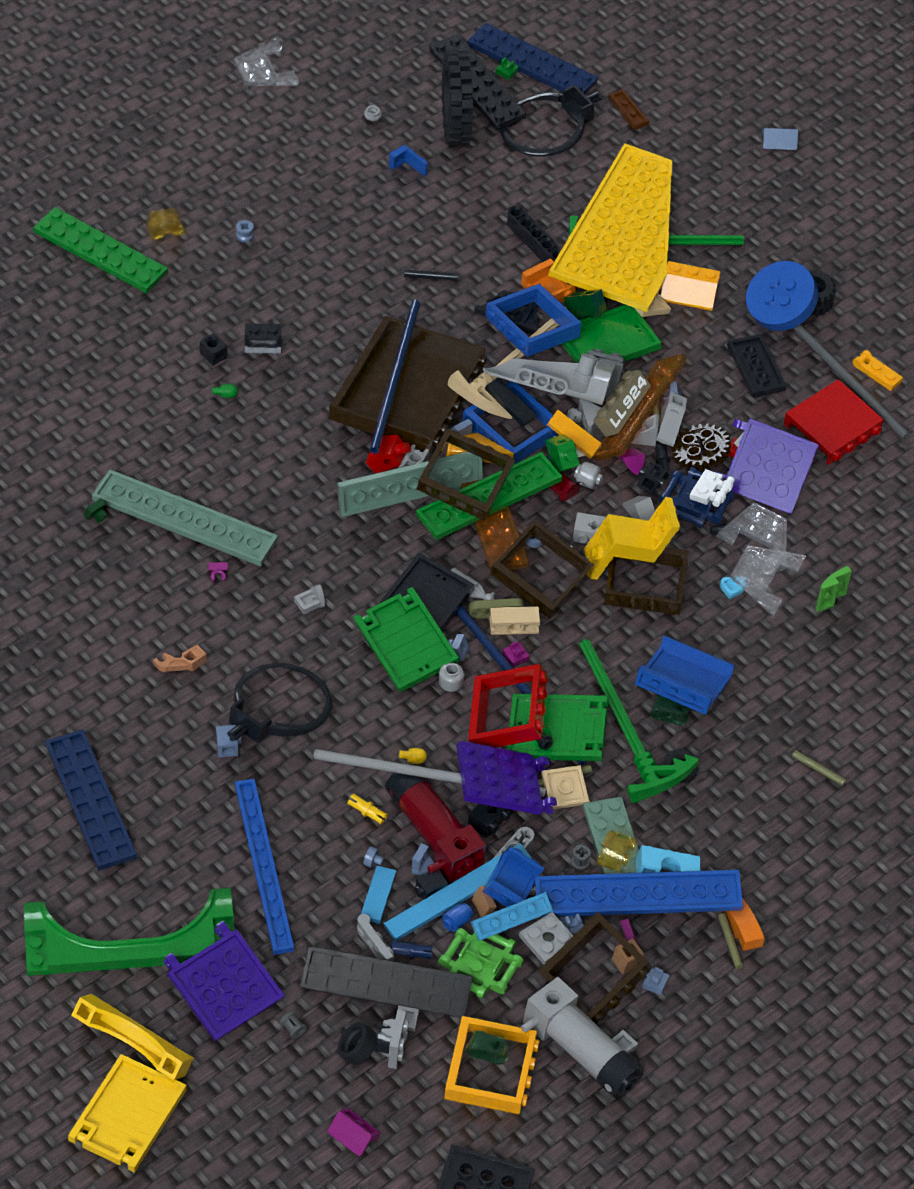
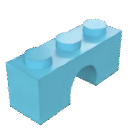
[636,845,700,873]

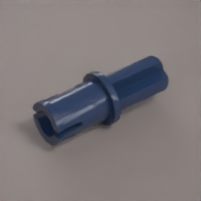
[391,941,432,960]

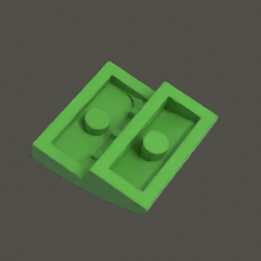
[816,566,852,612]

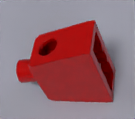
[365,435,411,474]

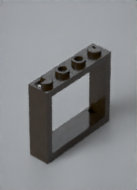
[417,428,515,521]
[490,520,594,619]
[604,547,688,615]
[538,912,652,1024]

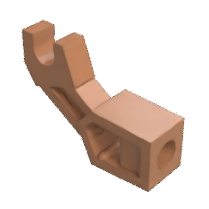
[153,645,206,672]

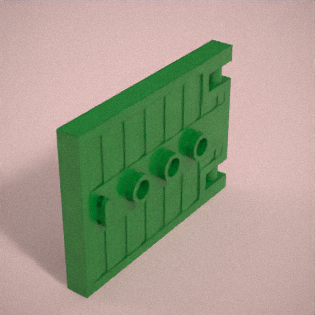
[561,305,662,363]
[353,587,459,693]
[507,694,609,761]

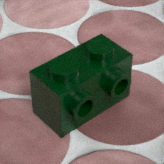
[564,289,607,320]

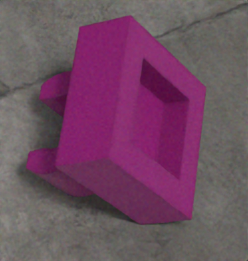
[208,562,228,581]
[503,641,530,667]

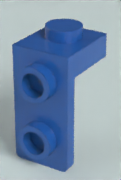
[389,145,428,176]

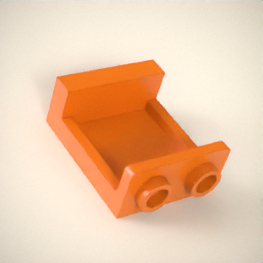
[521,258,576,303]

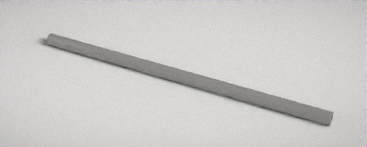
[313,749,546,797]

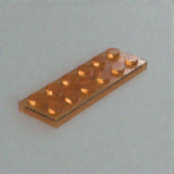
[461,480,529,570]

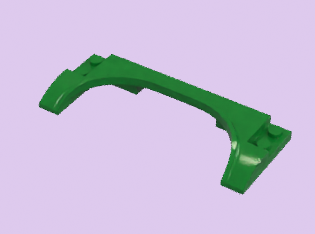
[24,888,234,976]

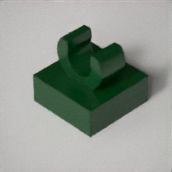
[83,498,107,523]

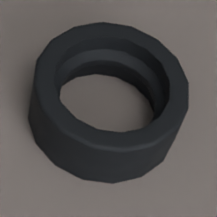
[337,1022,377,1065]

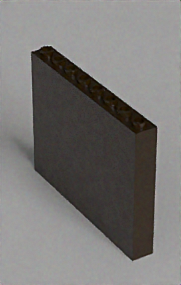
[329,316,487,453]

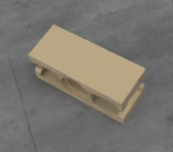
[489,607,540,635]

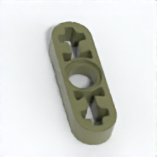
[468,598,524,619]

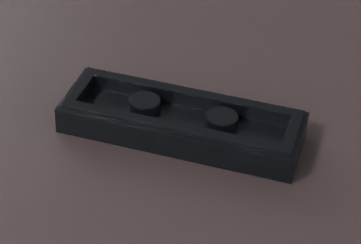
[485,377,536,427]

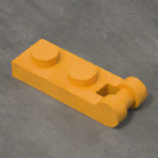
[852,350,903,391]

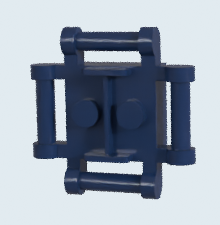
[659,466,735,528]

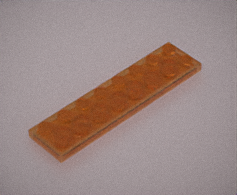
[593,353,687,461]

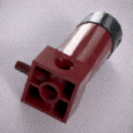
[385,764,486,885]

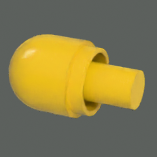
[399,748,427,764]

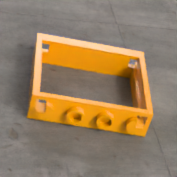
[444,1016,540,1114]

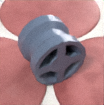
[236,220,254,242]

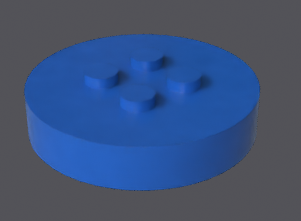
[746,261,818,331]

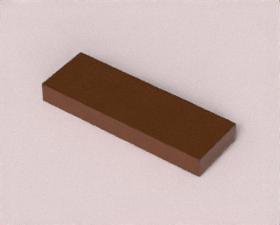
[608,89,649,130]

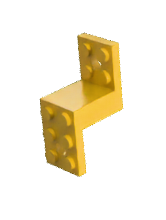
[584,497,680,580]

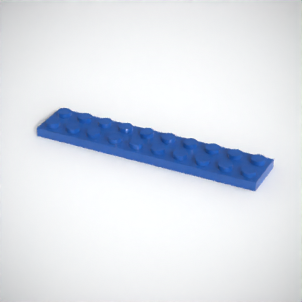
[535,870,743,917]

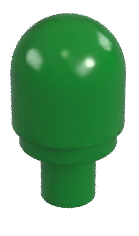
[212,384,238,398]

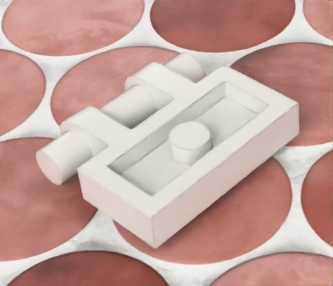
[690,469,735,507]

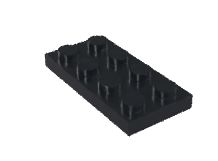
[727,334,787,398]

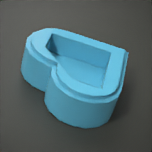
[720,577,745,599]

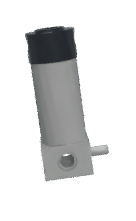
[521,977,644,1100]

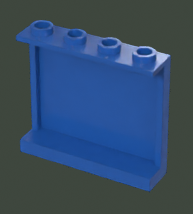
[635,635,735,715]

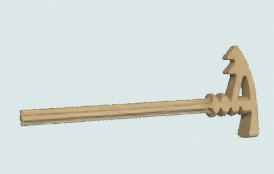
[448,306,567,419]

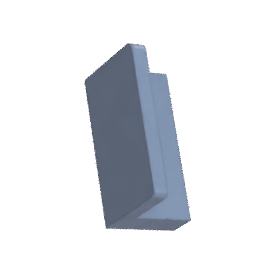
[762,128,798,150]

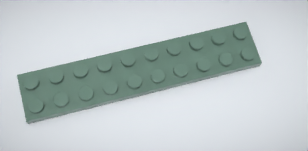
[92,470,278,567]

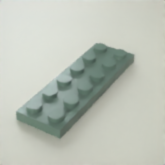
[582,797,639,874]

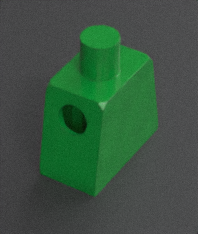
[545,435,579,472]

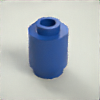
[442,903,473,932]

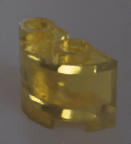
[146,208,185,240]
[596,830,637,872]

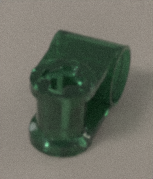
[650,695,690,726]
[465,1030,508,1065]

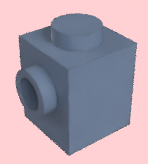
[216,725,241,757]

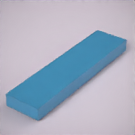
[471,892,553,941]

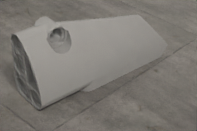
[483,353,615,405]

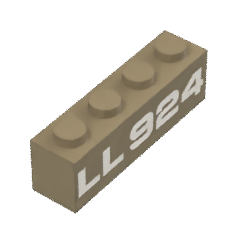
[593,369,651,437]

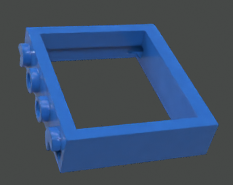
[485,284,581,357]
[463,381,559,464]

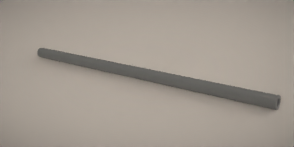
[793,324,909,440]

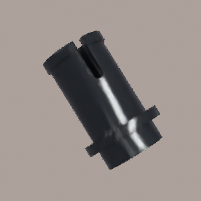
[536,730,553,750]

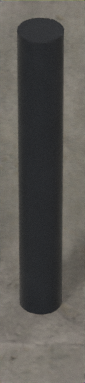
[404,270,458,281]

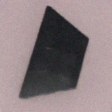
[474,290,538,334]

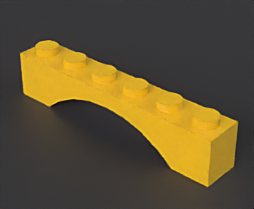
[71,994,194,1080]

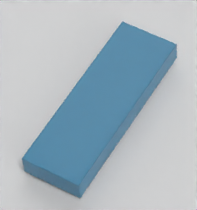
[361,866,396,924]

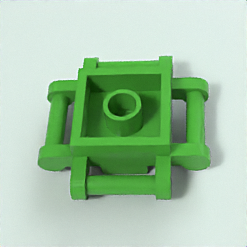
[438,928,524,999]

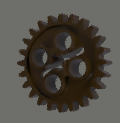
[671,423,731,471]

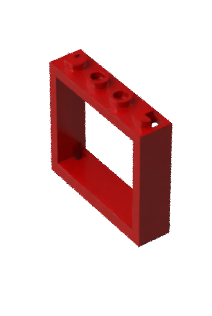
[468,664,549,748]

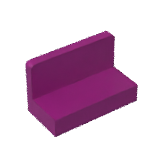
[327,1108,381,1156]

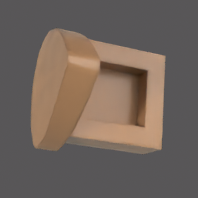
[472,886,497,917]

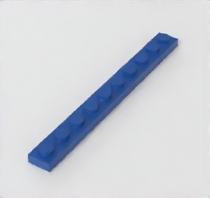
[235,779,294,955]

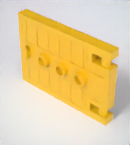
[68,1054,187,1173]

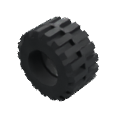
[809,270,836,317]

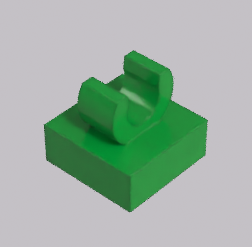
[495,57,519,80]

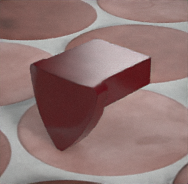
[549,474,579,502]

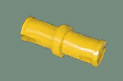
[347,793,388,825]

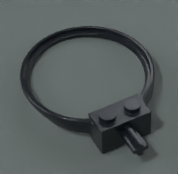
[500,85,601,157]
[227,663,332,744]

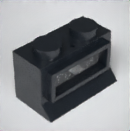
[245,323,281,354]

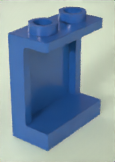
[483,847,544,907]

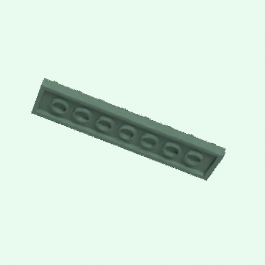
[337,452,483,517]

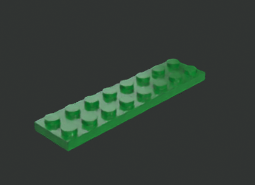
[33,207,168,294]
[416,452,562,540]

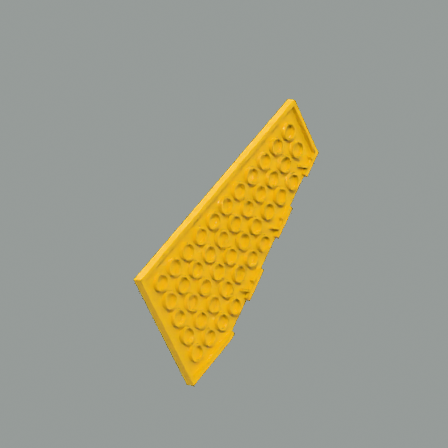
[548,143,672,312]

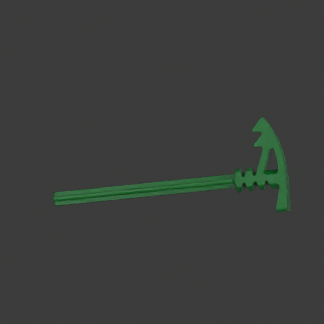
[568,216,744,245]
[579,639,699,803]

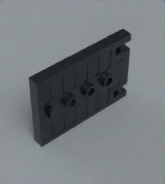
[366,552,475,631]

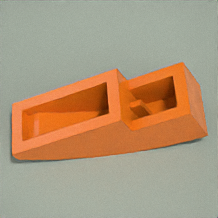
[725,898,765,951]

